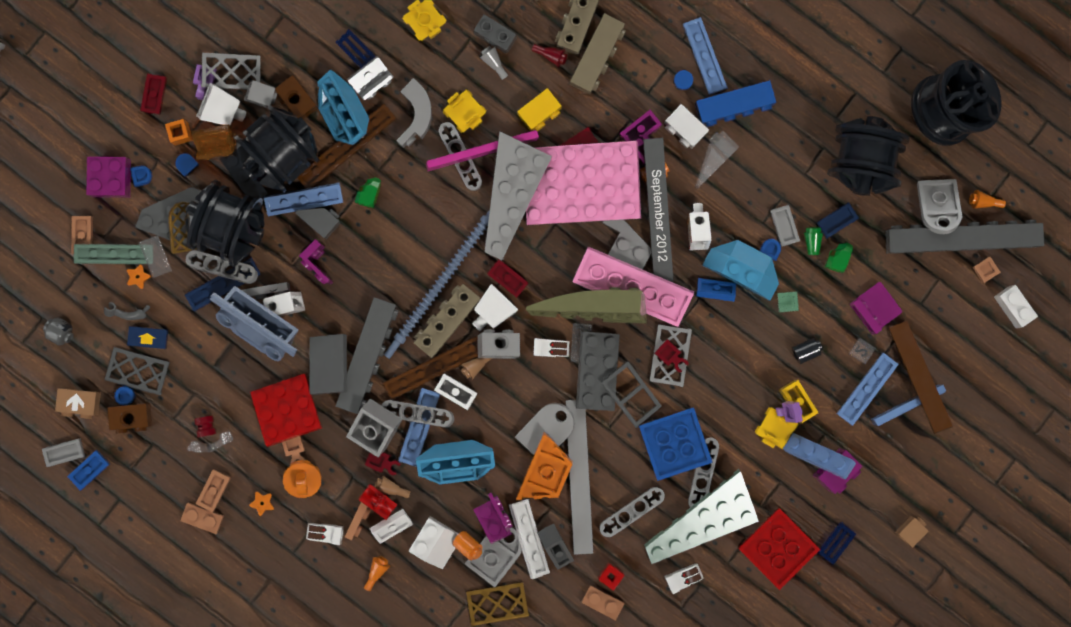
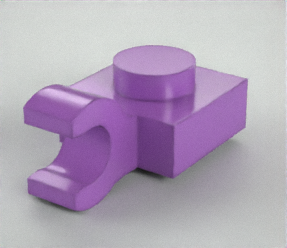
[193,64,217,100]
[776,401,803,423]

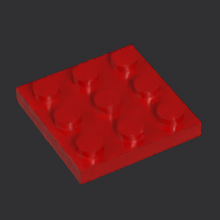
[250,374,322,447]
[738,508,820,590]

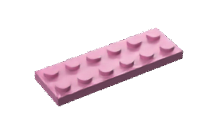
[573,247,694,327]

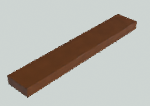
[297,104,397,189]
[889,321,953,434]
[383,336,478,400]

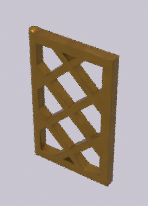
[466,582,529,626]

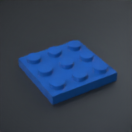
[639,407,713,481]

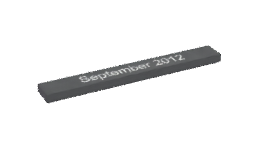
[643,137,674,283]

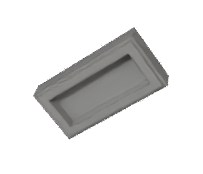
[770,205,800,247]
[42,438,85,467]

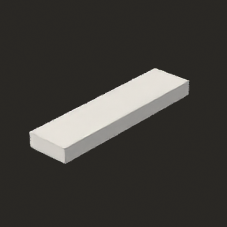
[509,499,550,579]

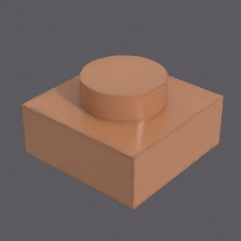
[972,257,1001,283]

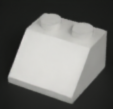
[409,516,459,569]

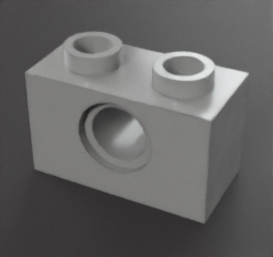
[244,80,277,108]
[478,329,520,359]

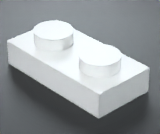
[370,509,413,544]

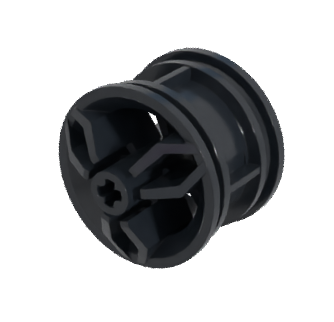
[911,60,1002,146]
[234,105,320,192]
[827,116,910,196]
[185,180,265,267]

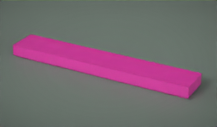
[426,130,539,172]

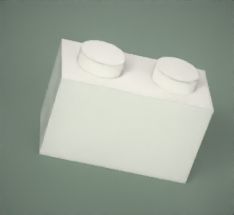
[664,104,709,149]
[994,285,1038,328]
[434,374,478,410]

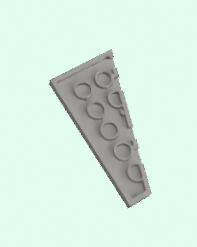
[485,131,552,260]

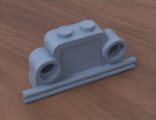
[210,286,298,361]

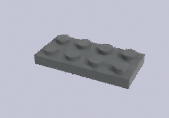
[576,332,620,411]

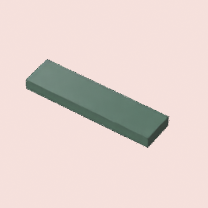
[74,244,153,265]

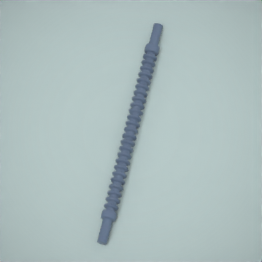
[384,210,490,359]

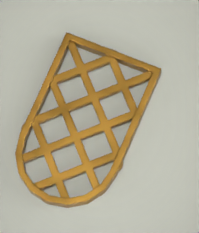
[168,202,197,254]

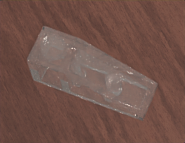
[694,131,739,189]

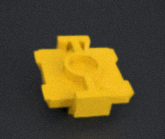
[402,0,447,41]
[443,90,487,133]
[755,407,799,449]

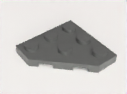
[135,187,201,246]

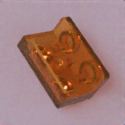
[191,124,236,160]

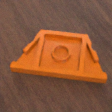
[516,432,573,500]

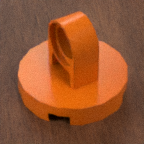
[283,460,322,498]

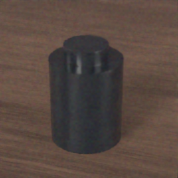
[792,338,823,365]

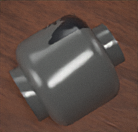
[43,317,74,346]

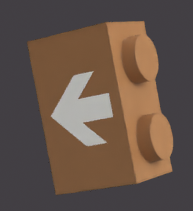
[55,388,101,419]

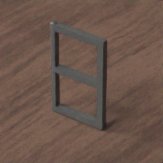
[601,361,662,428]

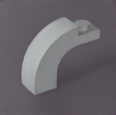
[396,78,432,148]

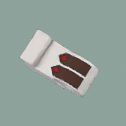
[534,338,570,357]
[306,523,344,545]
[664,563,704,594]

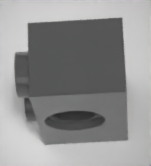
[474,14,517,55]

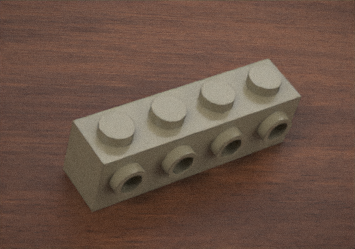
[555,0,599,56]
[414,284,481,358]

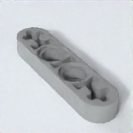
[439,122,482,191]
[185,250,258,284]
[382,400,454,427]
[688,437,719,507]
[600,487,665,537]

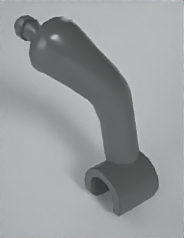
[104,302,150,320]

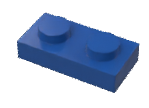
[696,278,736,302]
[67,450,110,491]

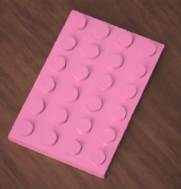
[526,141,641,225]

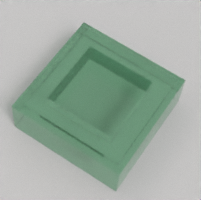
[777,292,799,312]

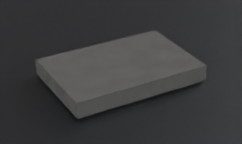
[310,334,347,395]

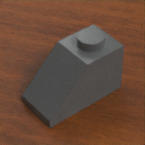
[295,208,341,240]
[537,524,574,570]

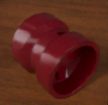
[194,415,216,438]

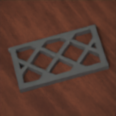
[104,347,170,395]

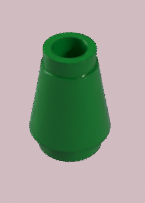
[804,227,823,255]

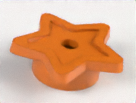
[127,264,151,289]
[249,491,274,516]

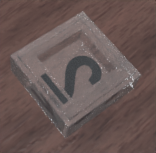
[848,338,876,364]

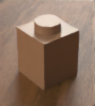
[895,516,929,548]

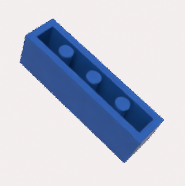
[695,80,776,127]

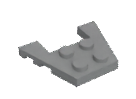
[576,220,652,272]

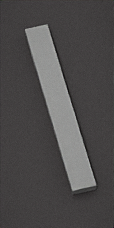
[566,400,593,554]

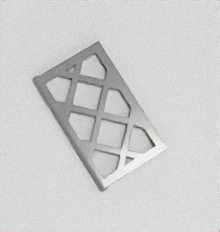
[201,53,260,89]
[649,325,692,387]

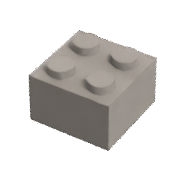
[346,399,403,457]

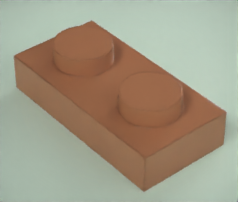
[71,216,93,255]
[196,469,231,513]
[180,502,224,534]
[345,502,371,540]
[581,585,625,621]

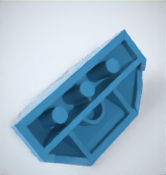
[317,70,370,145]
[702,240,779,301]
[416,440,495,484]

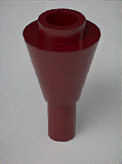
[532,44,567,67]

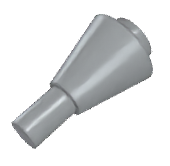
[480,46,508,80]

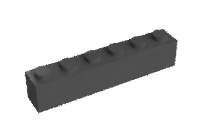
[335,297,399,414]

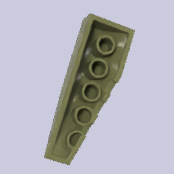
[526,287,647,323]

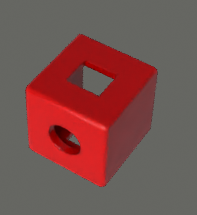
[597,562,625,591]

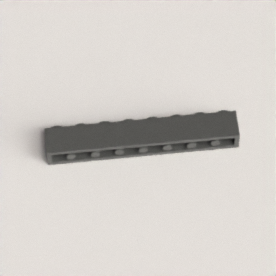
[885,220,1044,254]

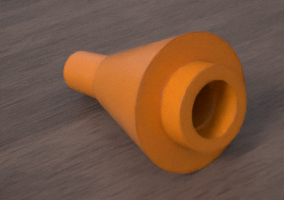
[969,190,1006,209]
[364,556,390,591]

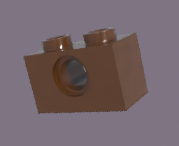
[275,75,318,120]
[107,403,152,434]

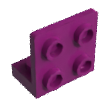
[299,239,333,285]
[849,282,902,335]
[473,493,513,544]

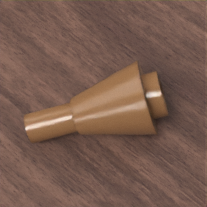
[461,358,492,380]
[375,476,411,498]

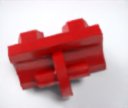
[358,484,398,520]

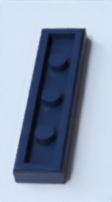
[185,258,262,312]

